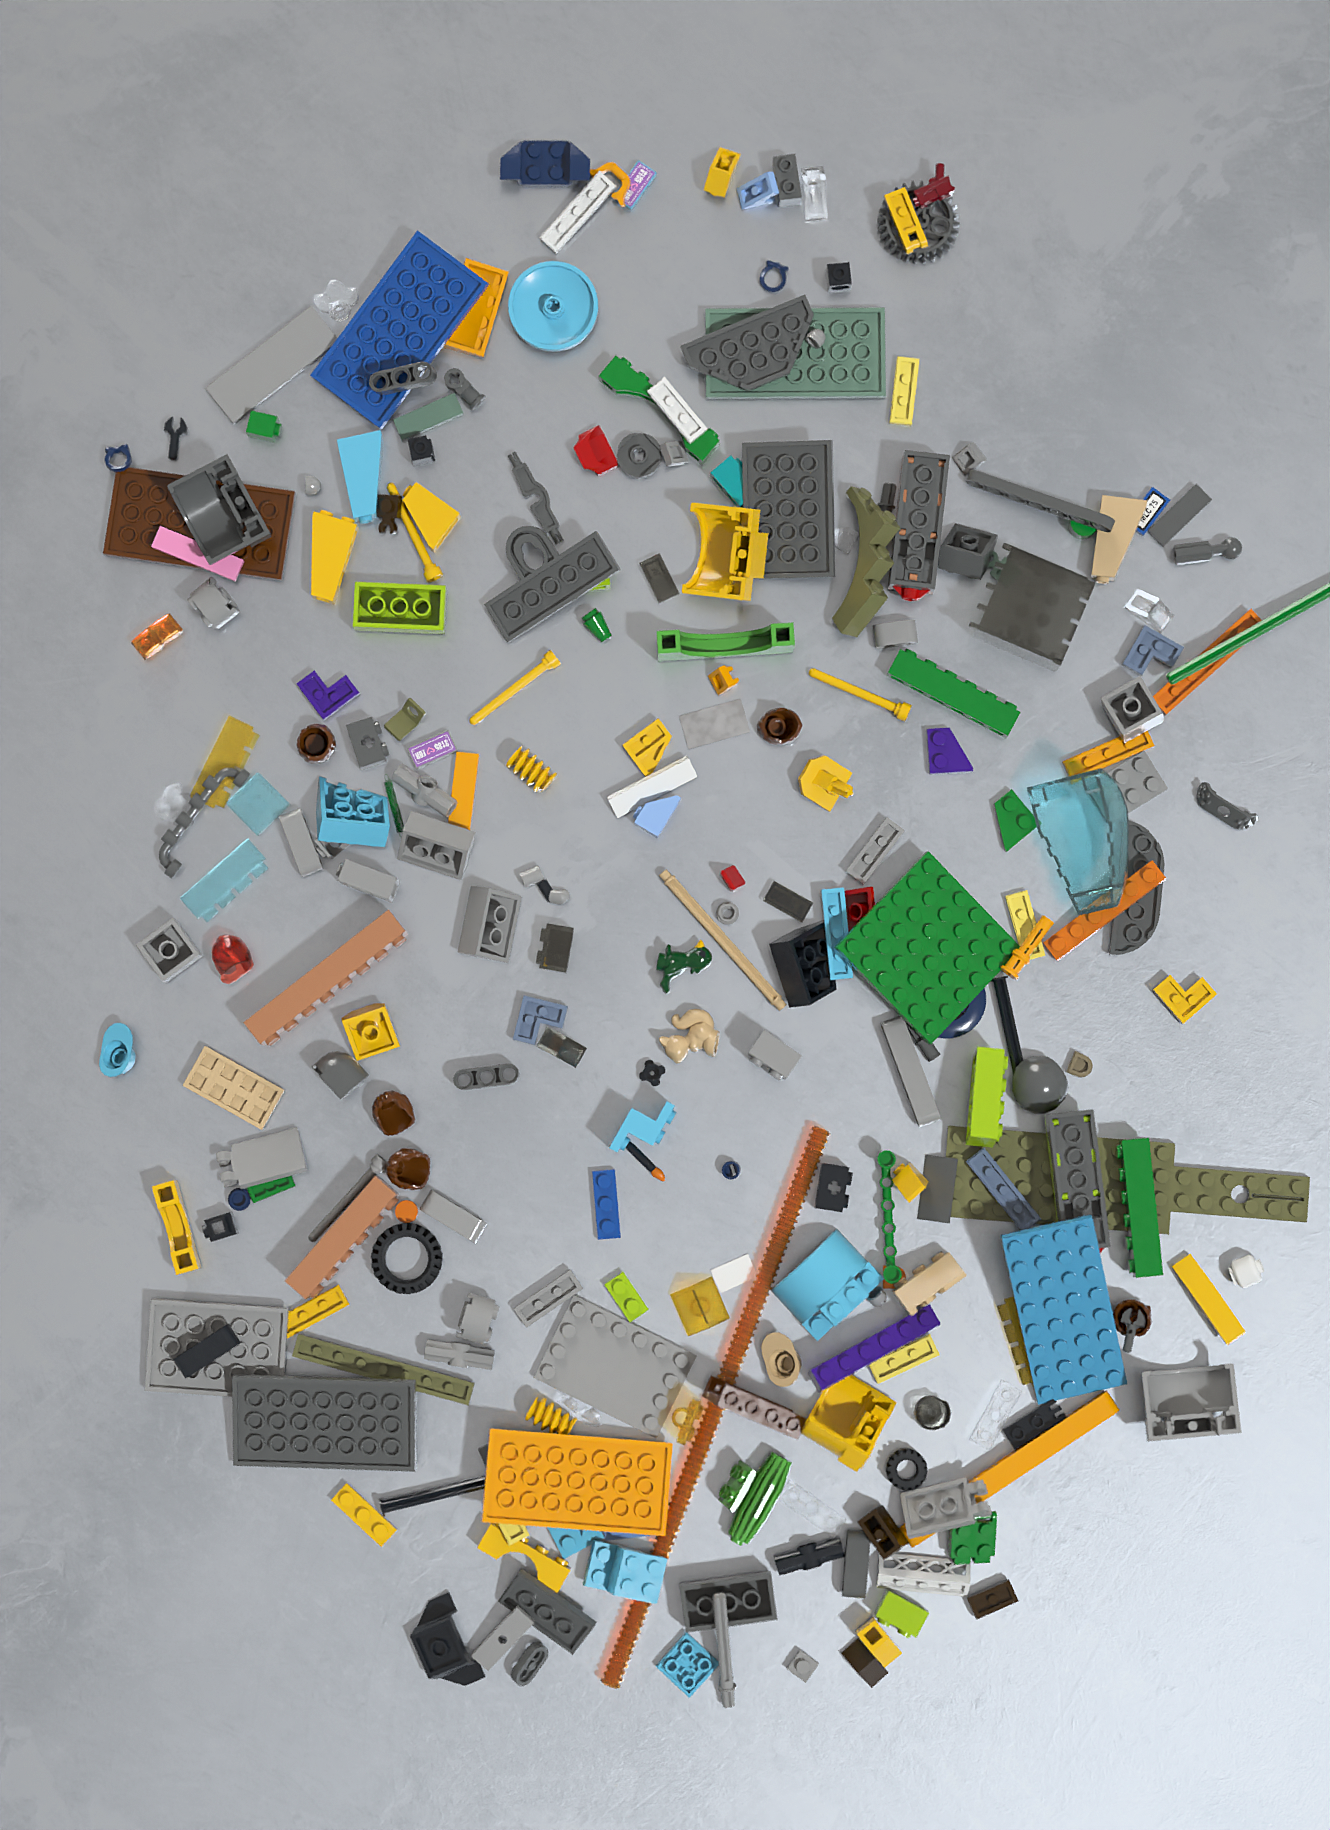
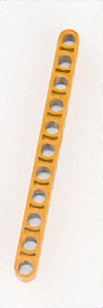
[899,1390,1120,1548]

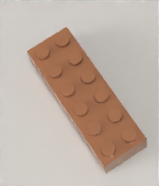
[285,1176,399,1299]

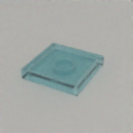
[226,772,290,836]

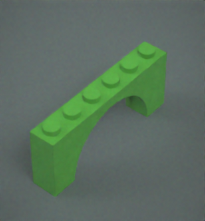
[657,622,795,661]

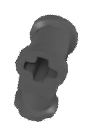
[444,368,486,411]

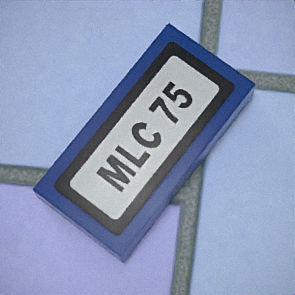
[1136,487,1170,536]

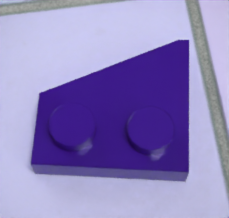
[926,727,973,775]

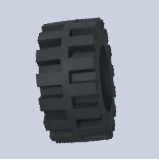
[886,1448,928,1491]

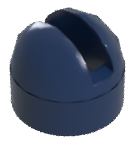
[722,1161,741,1180]

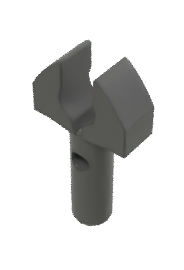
[1121,1308,1146,1353]

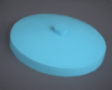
[508,261,598,352]

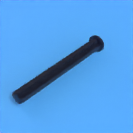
[991,976,1023,1075]
[379,1476,485,1516]

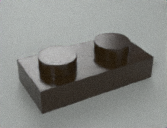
[967,1579,1018,1620]

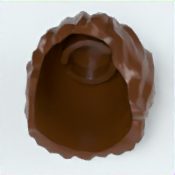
[296,724,336,764]
[372,1090,416,1136]
[386,1148,430,1190]

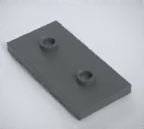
[498,1568,597,1655]

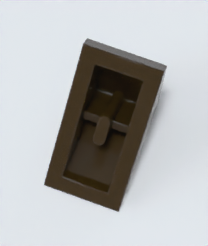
[841,1638,889,1688]

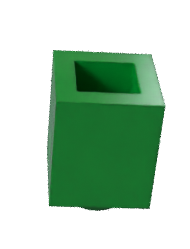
[246,410,282,442]

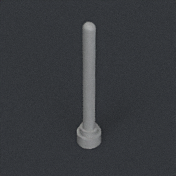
[308,1154,387,1242]

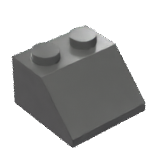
[938,523,998,580]

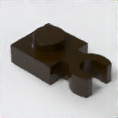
[377,494,402,534]

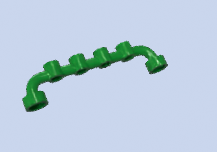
[877,1150,902,1284]

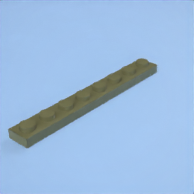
[292,1334,475,1405]

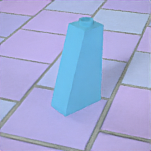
[337,430,383,524]

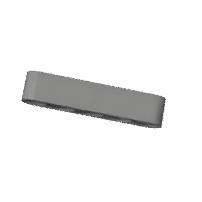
[880,1016,941,1127]

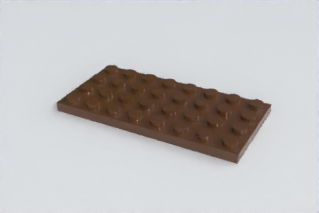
[103,467,296,581]

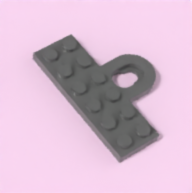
[484,526,621,643]

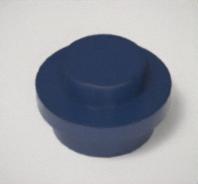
[228,1188,251,1211]

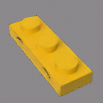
[331,1483,397,1547]

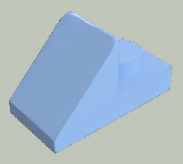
[736,172,779,210]

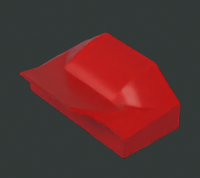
[573,425,619,476]

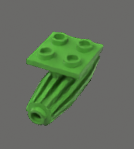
[718,1452,792,1546]

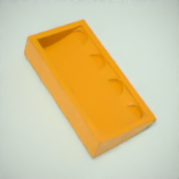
[443,258,509,357]

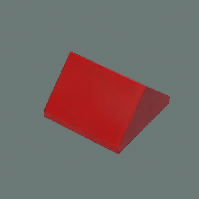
[844,887,875,932]

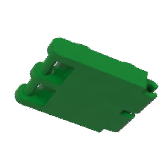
[948,1511,997,1565]

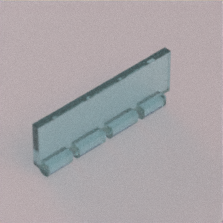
[180,839,268,922]

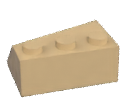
[892,1251,967,1316]

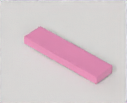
[151,526,244,582]

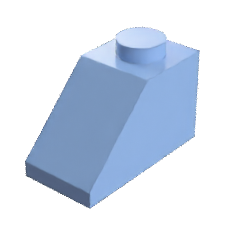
[633,795,681,838]

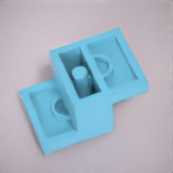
[609,1102,676,1153]
[583,1540,667,1604]

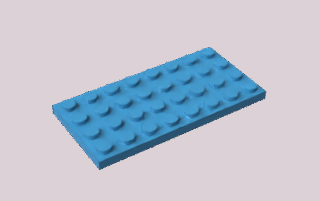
[1001,1215,1127,1405]

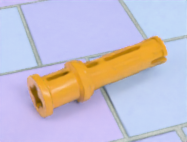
[1000,915,1054,980]

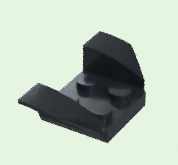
[410,1592,486,1686]

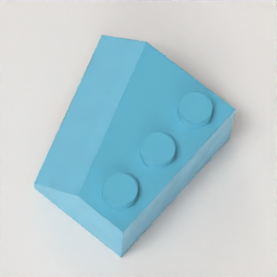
[316,776,390,847]

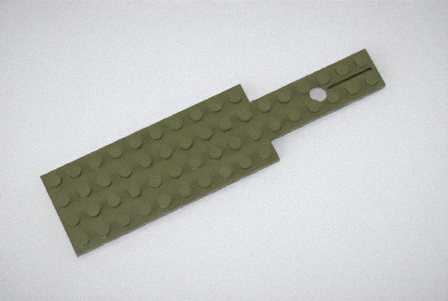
[945,1126,1310,1235]

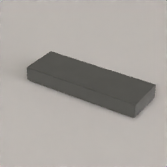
[1148,483,1212,547]

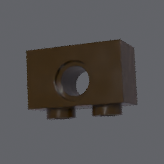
[857,1505,909,1560]

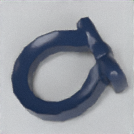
[760,260,789,292]
[105,444,132,472]

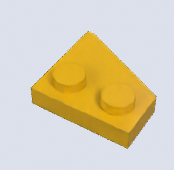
[622,718,672,777]

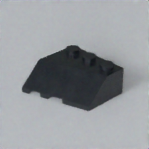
[769,920,837,1008]

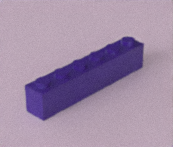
[808,1304,941,1393]

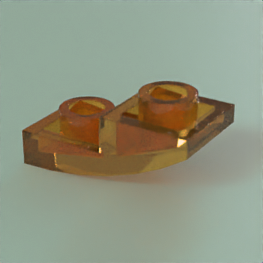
[131,613,183,660]

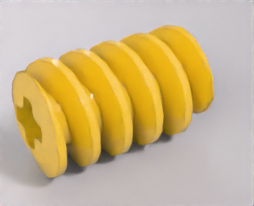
[506,745,557,792]
[525,1394,578,1435]

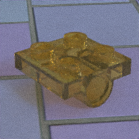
[672,1396,704,1446]

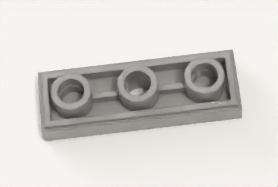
[471,1605,535,1671]

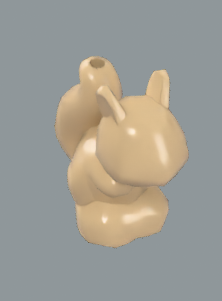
[659,1009,720,1064]

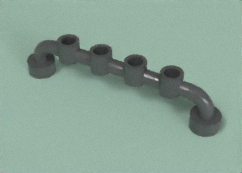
[159,767,250,878]

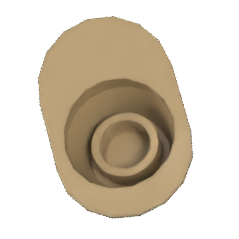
[761,1332,801,1387]

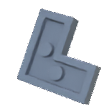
[1122,625,1184,676]
[513,996,568,1045]

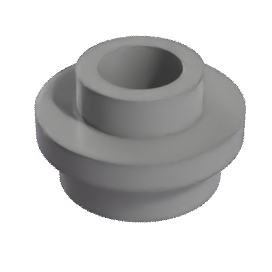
[716,902,739,925]

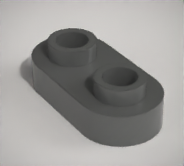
[511,1642,548,1686]

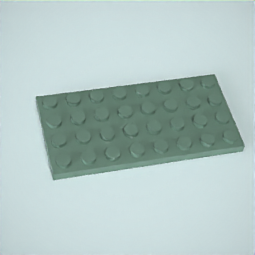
[705,308,886,399]

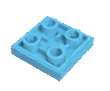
[656,1633,719,1698]

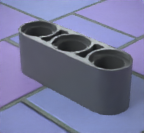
[369,362,437,395]
[453,1064,520,1090]
[842,1530,870,1599]

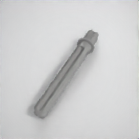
[713,1593,736,1708]

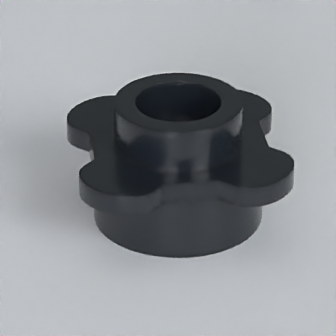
[639,1060,665,1086]

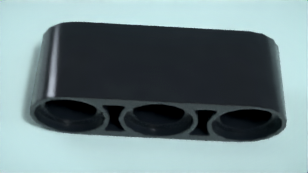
[173,1323,241,1379]

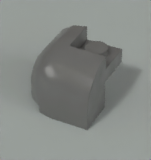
[312,1051,369,1100]

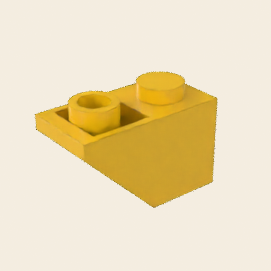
[856,1617,902,1668]

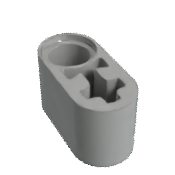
[873,620,918,649]

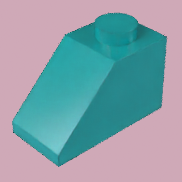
[710,455,743,508]

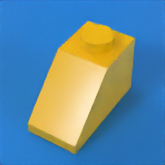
[704,147,741,197]
[892,1162,929,1203]

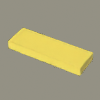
[889,356,920,426]
[1005,890,1045,960]
[869,1334,940,1384]

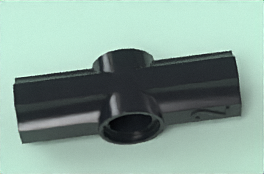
[774,1537,845,1576]

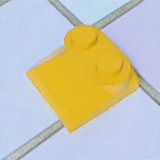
[341,1003,400,1061]

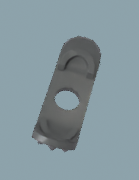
[1197,782,1258,830]

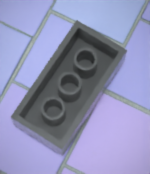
[679,1571,778,1633]

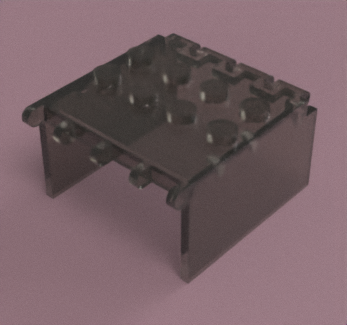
[969,543,1095,672]

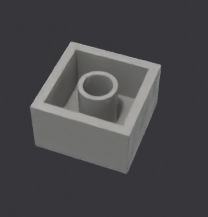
[1101,676,1164,743]
[136,918,203,983]
[748,1030,802,1080]

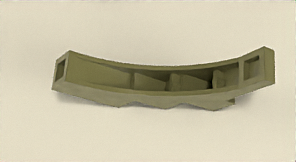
[832,486,900,637]

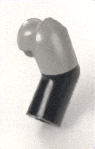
[537,879,570,905]

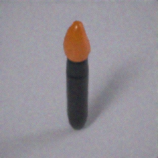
[626,1141,665,1182]

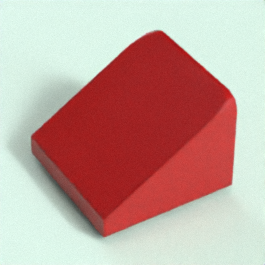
[720,865,745,892]

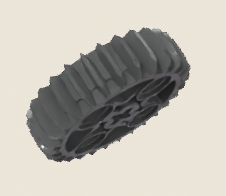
[877,180,960,264]

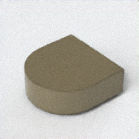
[1066,1051,1093,1078]

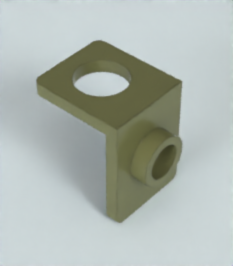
[384,698,426,741]

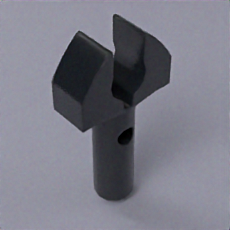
[164,416,188,460]

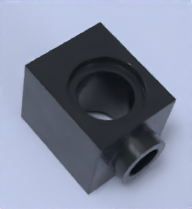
[826,262,852,293]

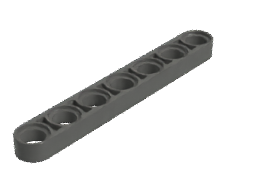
[966,470,1115,533]

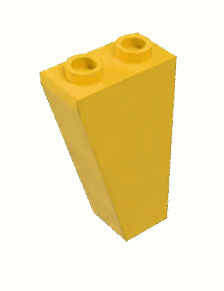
[311,510,359,605]

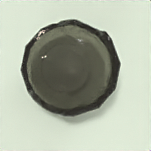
[913,1395,951,1431]

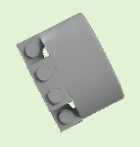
[1142,1364,1241,1442]

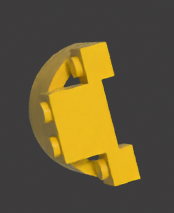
[682,503,768,601]
[801,1375,897,1472]

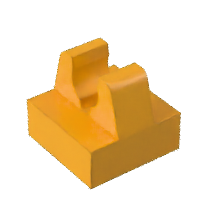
[708,665,739,695]

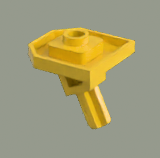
[798,755,853,812]

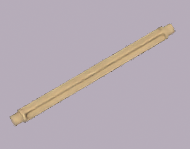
[659,869,787,1011]

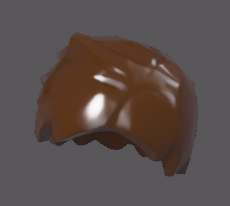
[1113,1299,1152,1337]

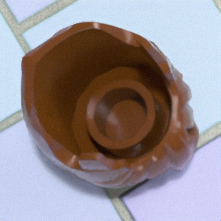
[757,708,803,745]

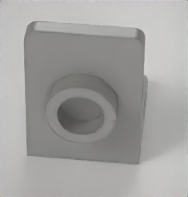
[314,838,349,859]

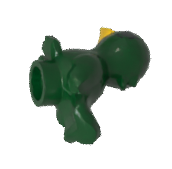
[656,939,712,994]

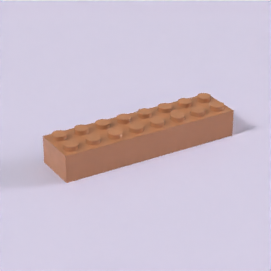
[243,910,408,1046]

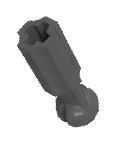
[1173,537,1242,565]

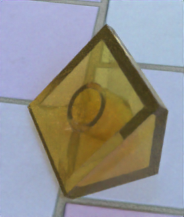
[670,1276,730,1336]

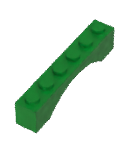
[599,355,720,465]

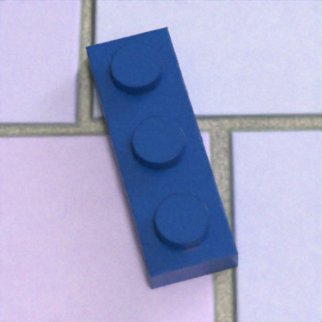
[592,1169,621,1240]

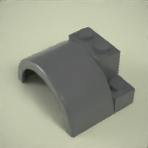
[167,454,271,565]

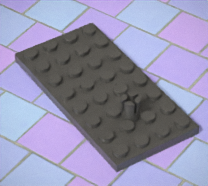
[232,1374,416,1472]

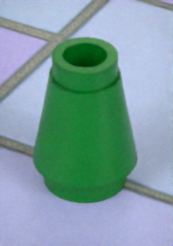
[581,608,612,642]

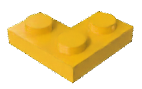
[1153,975,1217,1024]

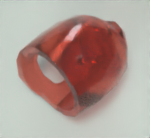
[211,934,254,984]

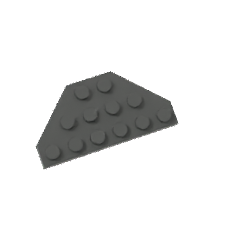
[680,294,814,392]

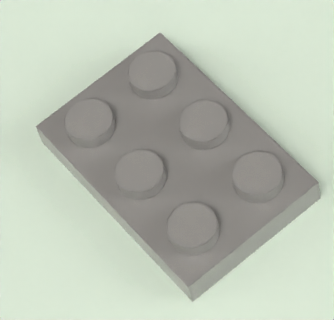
[1086,751,1168,825]

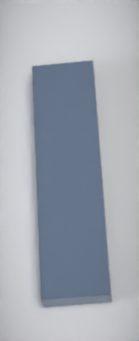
[966,1147,1041,1231]

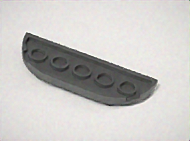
[1109,820,1165,955]

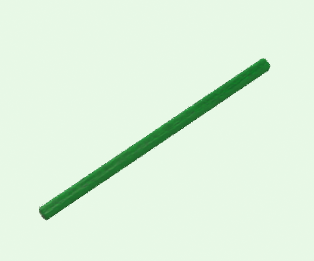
[1166,583,1330,685]

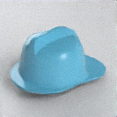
[99,1023,136,1077]

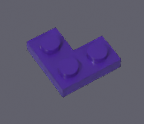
[296,670,360,720]

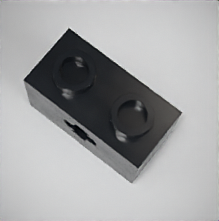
[814,1163,853,1212]

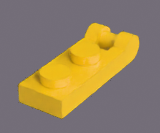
[884,187,928,254]

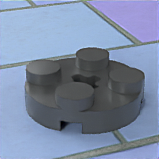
[617,433,662,479]

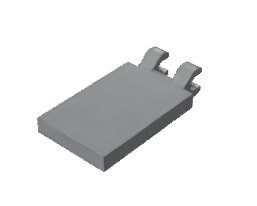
[216,1127,307,1189]
[900,1477,992,1539]

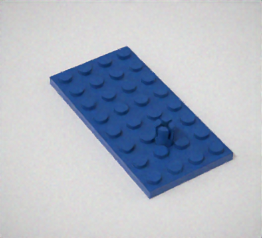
[310,230,489,429]

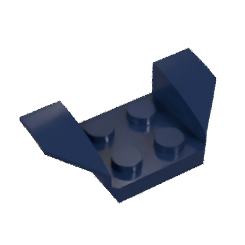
[500,141,590,187]

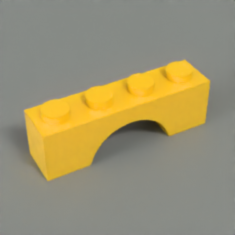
[152,1180,201,1275]
[477,1523,571,1593]

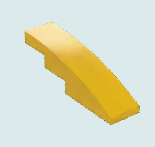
[1172,1254,1246,1346]

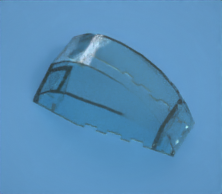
[1027,768,1129,915]

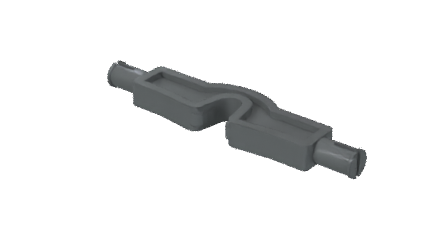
[508,452,564,544]

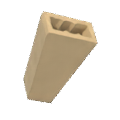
[1091,495,1147,584]

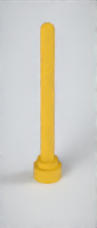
[387,483,443,583]
[469,650,561,725]
[809,668,912,722]

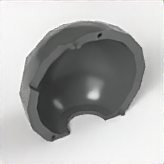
[1012,1056,1068,1114]

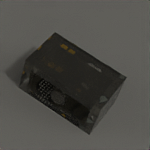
[536,923,574,974]

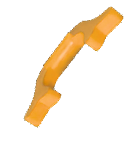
[590,162,631,207]

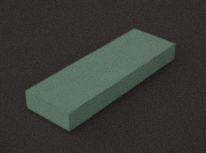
[393,393,464,441]

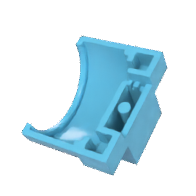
[771,1229,884,1341]

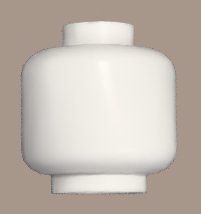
[1229,1255,1265,1288]

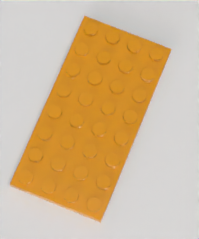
[481,1428,673,1536]

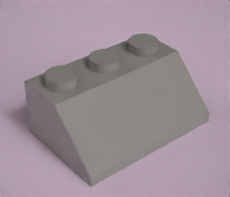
[397,811,476,880]
[458,886,522,963]

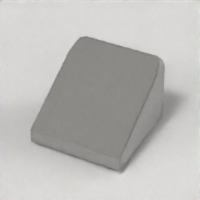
[952,442,987,475]

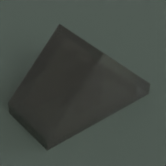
[536,1027,587,1068]

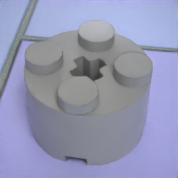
[187,577,240,629]
[456,1293,499,1344]

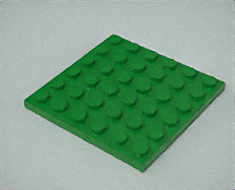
[834,851,1020,1045]

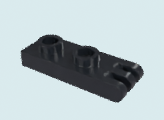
[1002,1399,1067,1450]

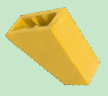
[402,482,461,553]

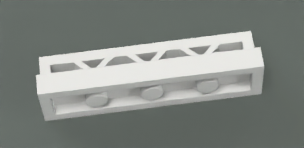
[876,1553,971,1597]

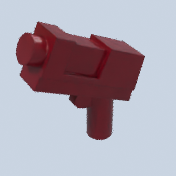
[912,163,955,209]

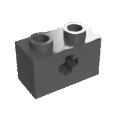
[772,154,802,207]
[346,717,389,770]

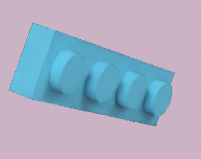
[821,887,853,980]

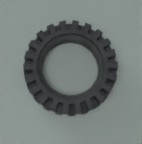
[371,1223,443,1294]

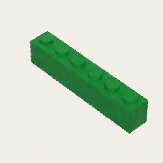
[886,648,1020,738]
[1116,1138,1163,1278]

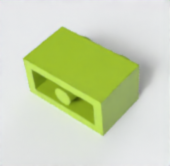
[875,1589,929,1638]

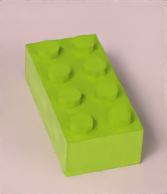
[353,582,447,634]
[965,1046,1008,1148]

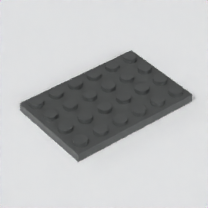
[742,440,835,579]

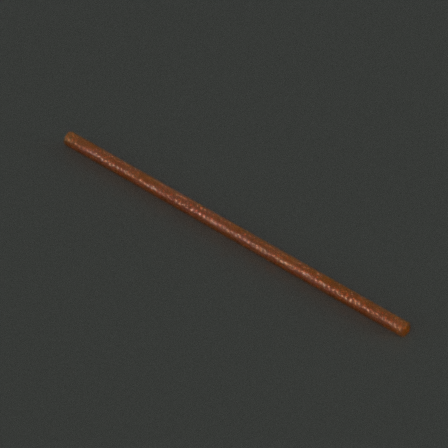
[601,1126,831,1689]

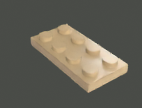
[182,1046,285,1130]

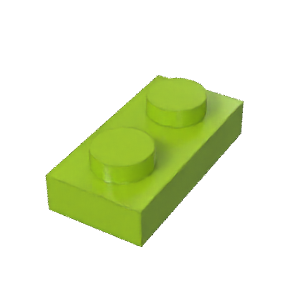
[604,1272,649,1322]

